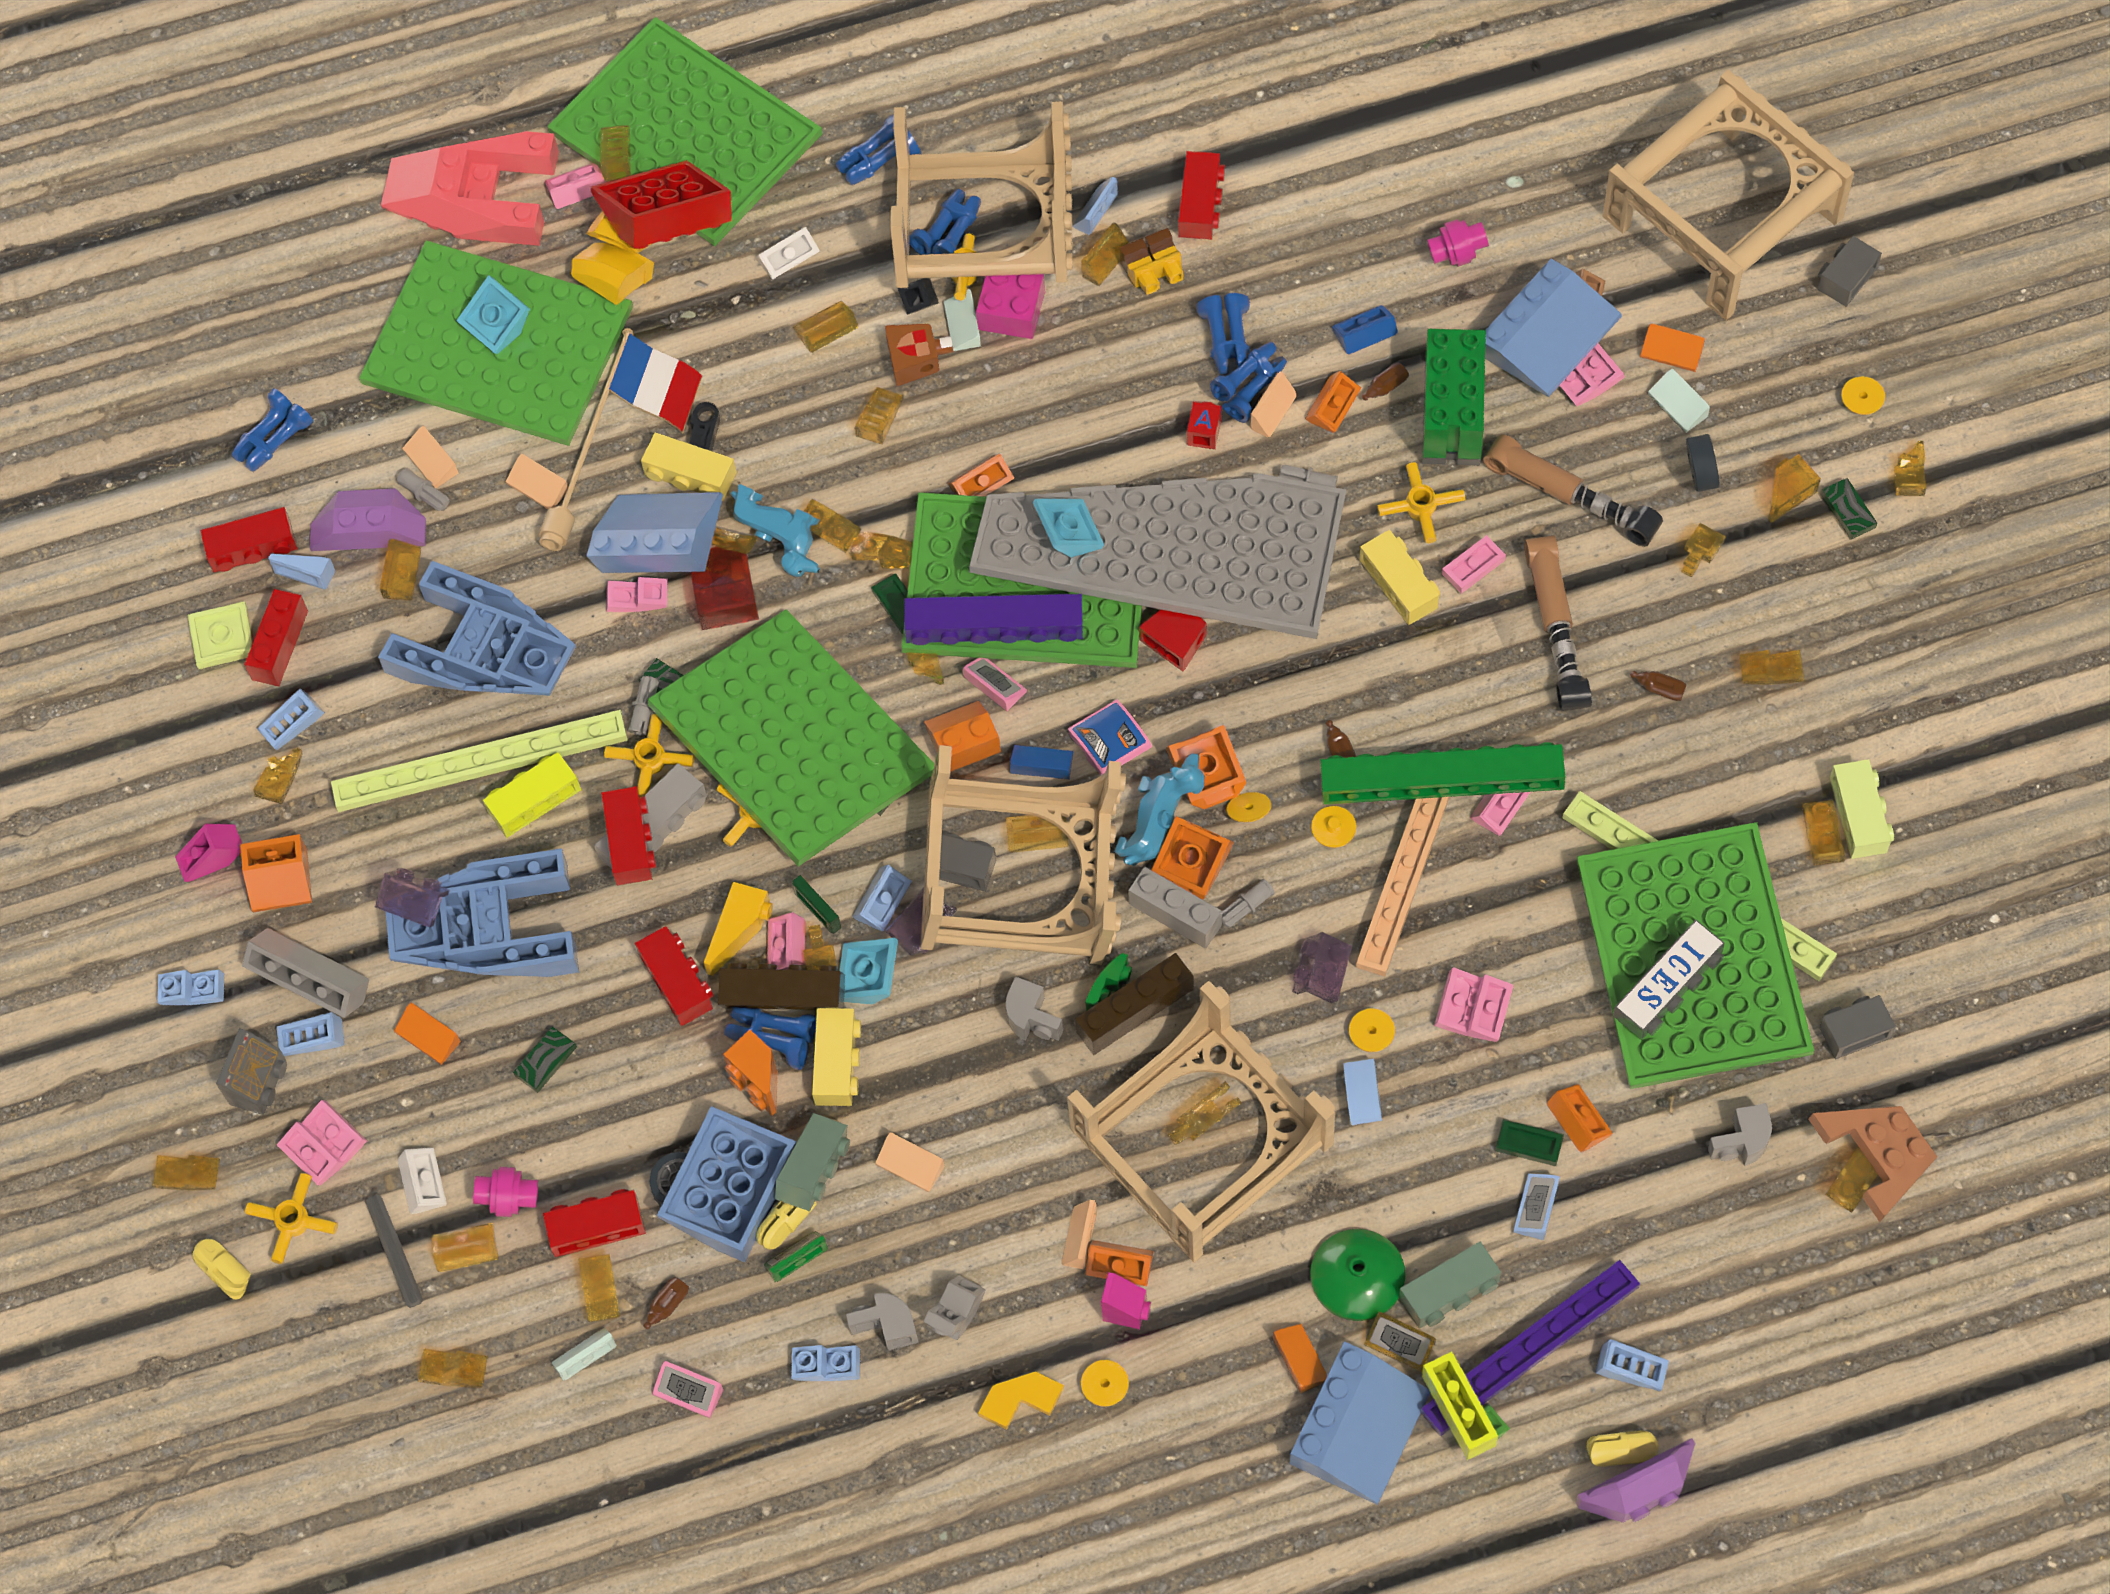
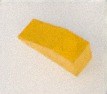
[704,882,773,976]

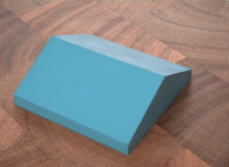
[456,275,530,354]
[1033,499,1104,558]
[839,938,898,1005]

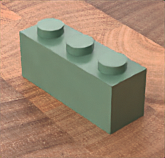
[775,1113,850,1211]
[1399,1241,1501,1329]

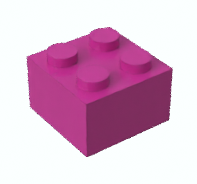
[976,274,1045,339]

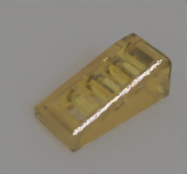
[600,125,631,181]
[854,387,904,445]

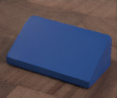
[1332,305,1398,354]
[1010,745,1073,780]

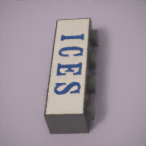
[1613,920,1725,1040]

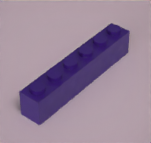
[905,594,1083,645]

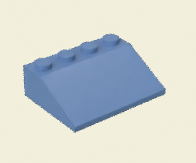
[1485,259,1622,397]
[587,492,723,573]
[657,1106,796,1262]
[1290,1341,1430,1505]

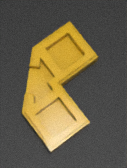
[978,1371,1064,1430]

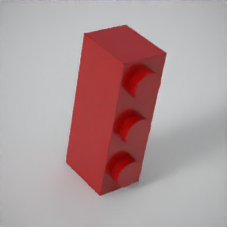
[1178,151,1225,240]
[200,507,298,573]
[244,589,308,687]
[601,786,656,886]
[635,926,714,1027]
[543,1189,646,1257]

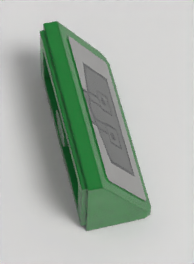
[764,1231,828,1282]

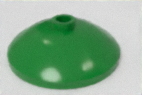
[1311,1229,1405,1321]

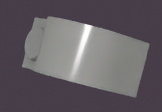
[1006,976,1063,1041]
[1708,1103,1772,1166]
[924,1275,986,1340]
[846,1293,919,1351]

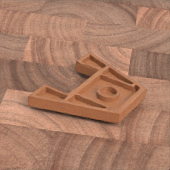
[1808,1106,1937,1222]

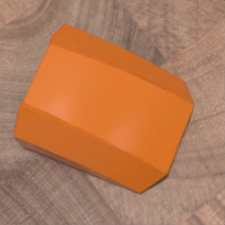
[1166,725,1246,810]
[1152,816,1234,899]

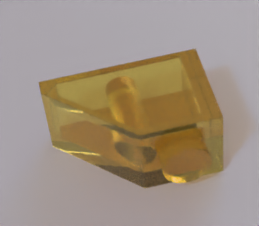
[1768,454,1821,523]

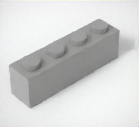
[594,763,707,868]
[242,928,369,1018]

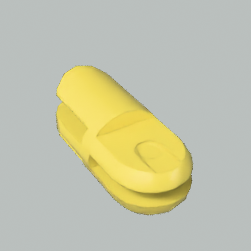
[756,1201,817,1250]
[193,1239,251,1300]
[1586,1430,1659,1467]

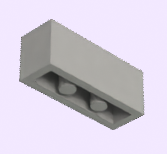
[1128,867,1222,949]

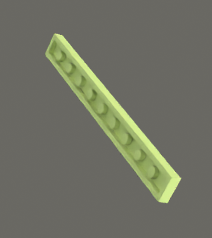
[331,710,628,812]
[1563,791,1837,981]

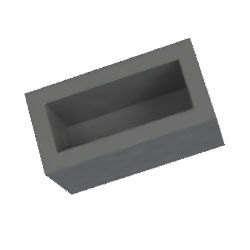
[1818,236,1882,307]
[939,833,996,892]
[1819,995,1896,1060]

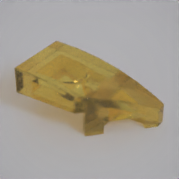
[1894,441,1926,496]
[902,638,944,685]
[253,748,303,804]

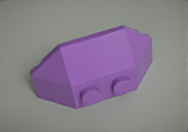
[310,488,426,551]
[1576,1438,1695,1523]

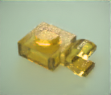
[1681,523,1726,577]
[803,924,838,971]

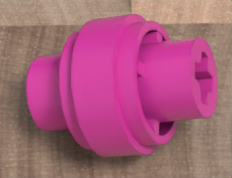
[1427,219,1489,267]
[473,1167,538,1217]

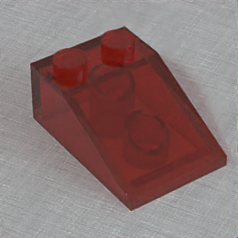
[691,541,759,631]

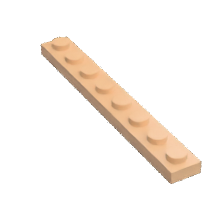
[1356,797,1450,977]

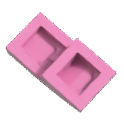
[606,577,667,612]

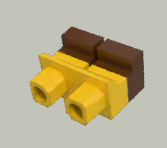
[1119,228,1184,295]

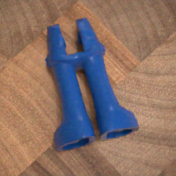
[836,114,921,185]
[909,188,981,255]
[1196,293,1250,375]
[1210,342,1287,423]
[232,388,314,472]
[724,1007,817,1070]

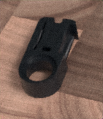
[688,402,720,451]

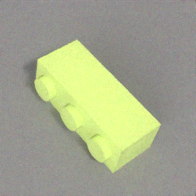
[1830,759,1894,859]

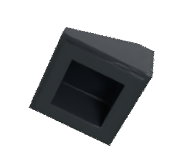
[898,278,939,315]

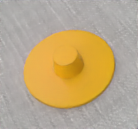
[1841,376,1885,415]
[1227,792,1271,822]
[1311,806,1356,848]
[1349,1009,1395,1052]
[1081,1360,1129,1407]

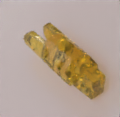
[1167,1081,1242,1145]

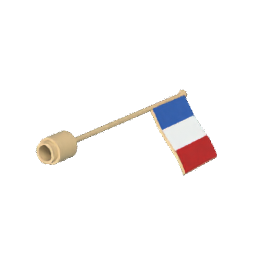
[539,328,703,551]

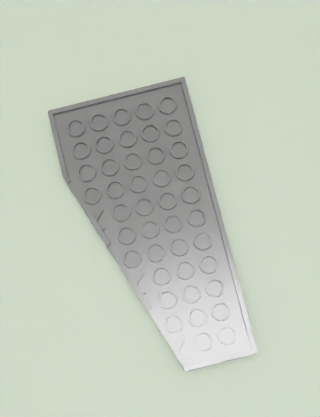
[969,474,1346,639]

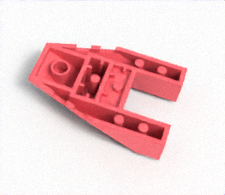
[381,131,559,246]

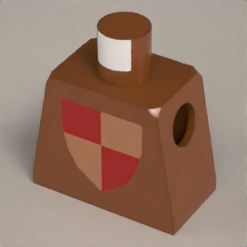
[885,323,954,386]

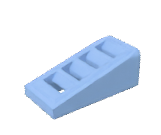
[268,554,335,589]
[257,689,325,750]
[277,1012,345,1056]
[1595,1339,1669,1391]

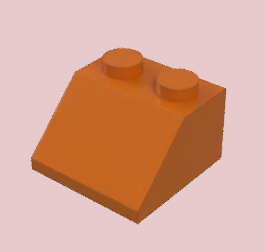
[924,701,1001,772]

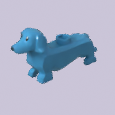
[730,484,820,577]
[1115,753,1205,866]

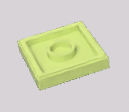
[188,601,253,669]

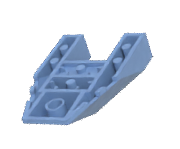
[378,561,576,696]
[385,848,579,977]

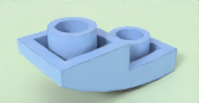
[157,969,224,1005]
[1343,1059,1382,1125]
[792,1345,860,1381]

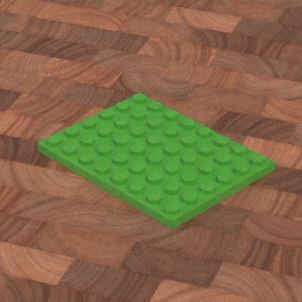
[547,17,823,246]
[359,240,633,446]
[902,493,1142,668]
[648,609,935,867]
[1577,822,1814,1089]

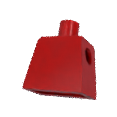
[1139,609,1207,672]

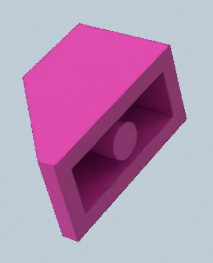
[175,824,242,882]
[1101,1272,1151,1329]

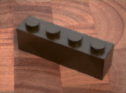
[1075,953,1194,1055]
[718,963,845,1011]

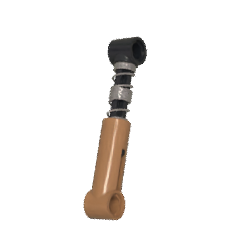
[1483,434,1663,547]
[1524,535,1592,711]

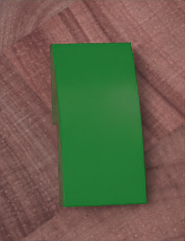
[1085,953,1132,1011]

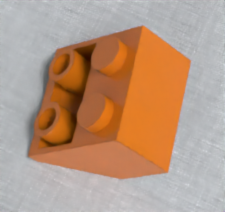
[240,834,312,913]
[723,1030,778,1116]

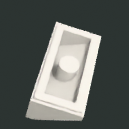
[755,227,820,279]
[398,1148,447,1214]

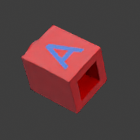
[1187,402,1222,450]

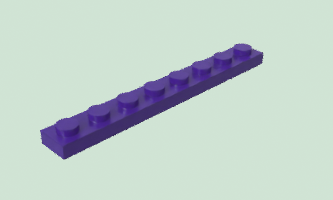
[1421,1260,1640,1436]

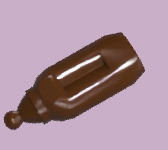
[1362,363,1409,401]
[1630,671,1687,701]
[1326,720,1357,758]
[643,1277,689,1329]

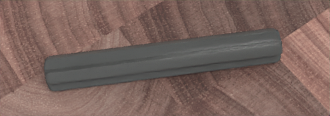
[365,1194,423,1308]

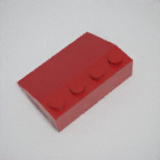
[590,160,732,249]

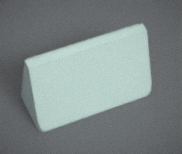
[944,289,981,351]
[1648,369,1710,432]
[552,1328,617,1381]

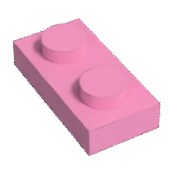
[1442,535,1506,594]

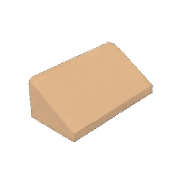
[1251,372,1296,437]
[402,425,458,489]
[506,453,568,509]
[875,1132,945,1192]
[1062,1200,1097,1269]

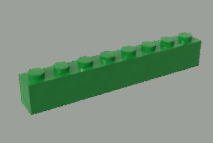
[1320,742,1566,805]

